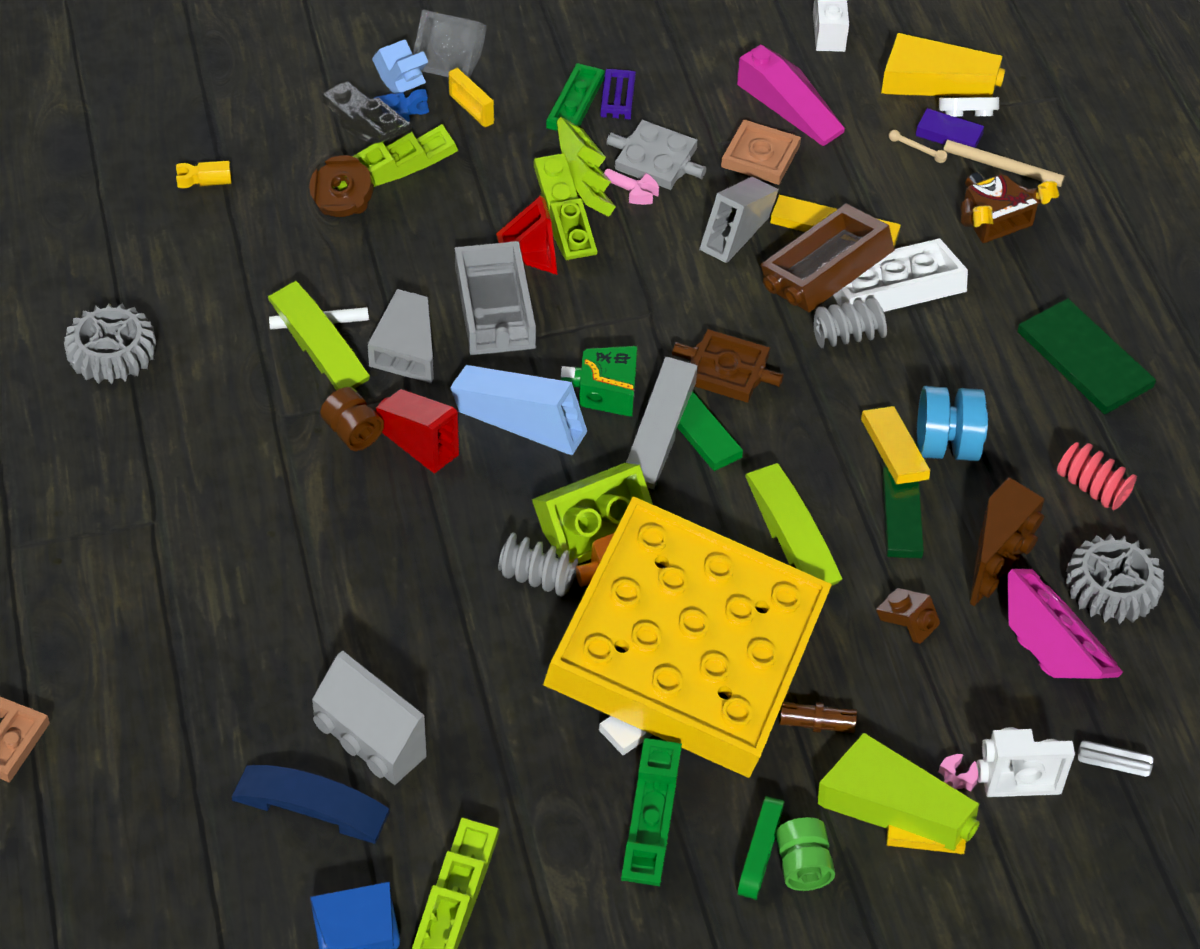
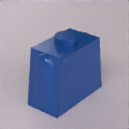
[310,882,400,949]

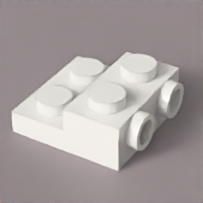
[976,727,1075,797]

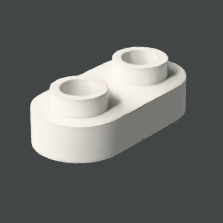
[939,97,999,117]

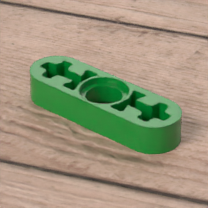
[737,796,785,900]

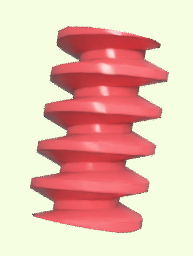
[1057,442,1137,511]

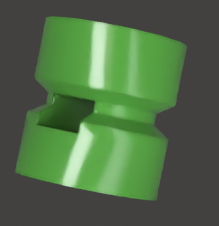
[776,817,835,891]

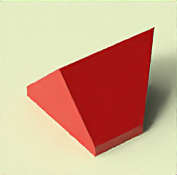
[496,196,557,275]

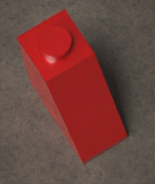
[376,389,459,474]

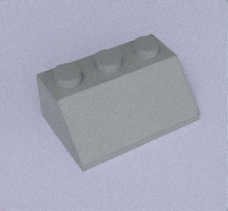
[312,651,427,785]

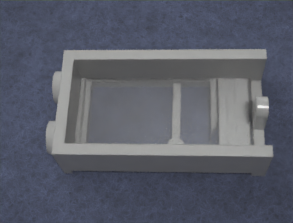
[455,241,536,355]

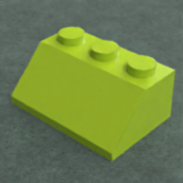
[532,463,653,564]

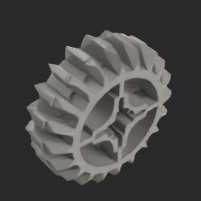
[64,303,156,384]
[1066,533,1164,625]

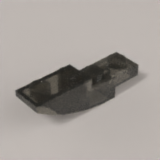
[322,82,411,143]

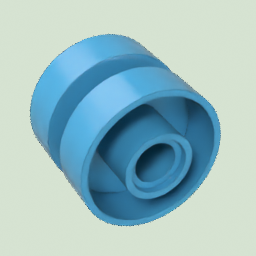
[917,386,988,461]

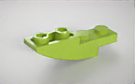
[534,153,597,260]

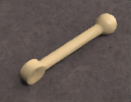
[889,130,947,163]

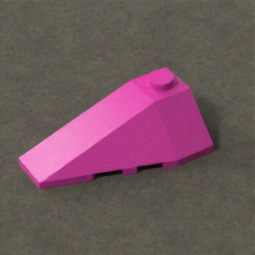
[737,44,845,146]

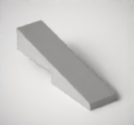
[626,357,698,489]

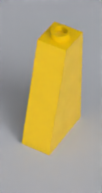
[881,33,1005,97]

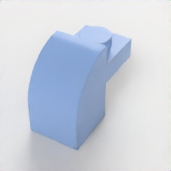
[372,39,428,94]

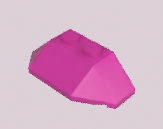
[1008,569,1123,679]

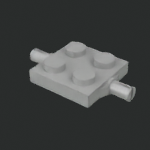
[607,120,706,190]

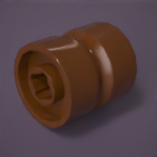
[320,387,384,451]

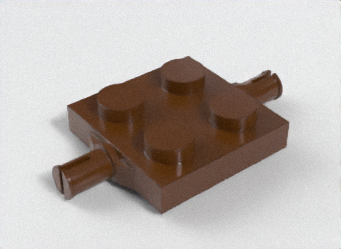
[672,329,784,403]

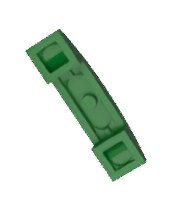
[621,738,682,886]

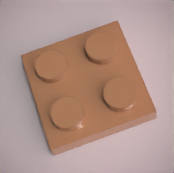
[721,120,801,185]

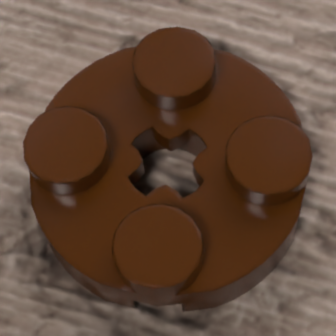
[309,155,374,217]

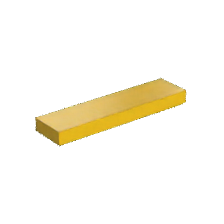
[770,195,901,247]

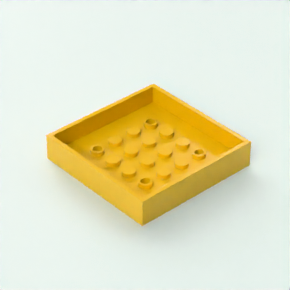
[543,496,832,778]

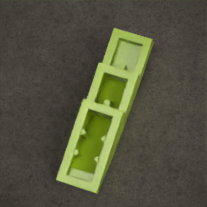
[557,117,616,217]
[337,124,458,191]
[268,281,370,391]
[745,463,843,586]
[412,818,500,949]

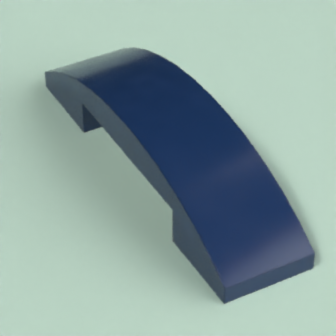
[232,765,390,844]

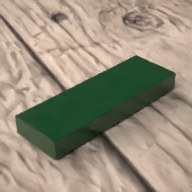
[882,467,924,558]

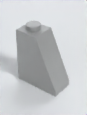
[699,177,779,263]
[368,289,434,383]

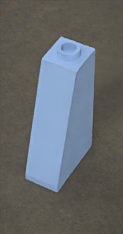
[451,365,587,455]

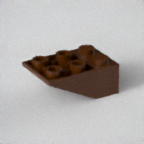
[970,477,1045,607]

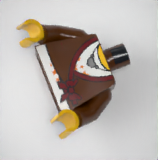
[961,172,1059,244]

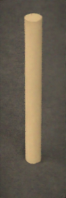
[944,139,1065,187]

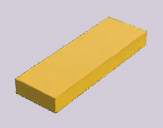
[861,406,930,484]

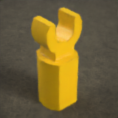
[176,161,231,188]

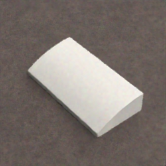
[833,238,968,312]

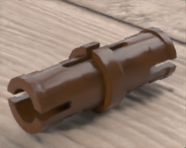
[780,701,857,734]

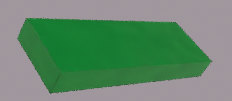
[546,63,605,131]
[677,391,743,471]

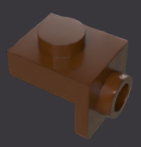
[876,588,940,644]

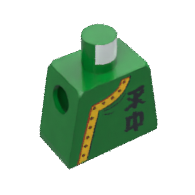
[561,346,637,416]

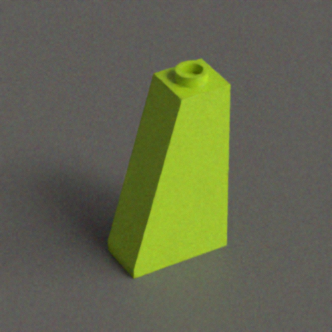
[818,733,979,851]

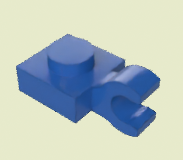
[374,89,429,126]

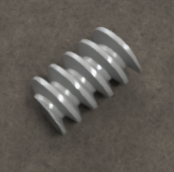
[814,298,887,348]
[498,532,578,596]

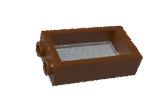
[761,203,895,312]

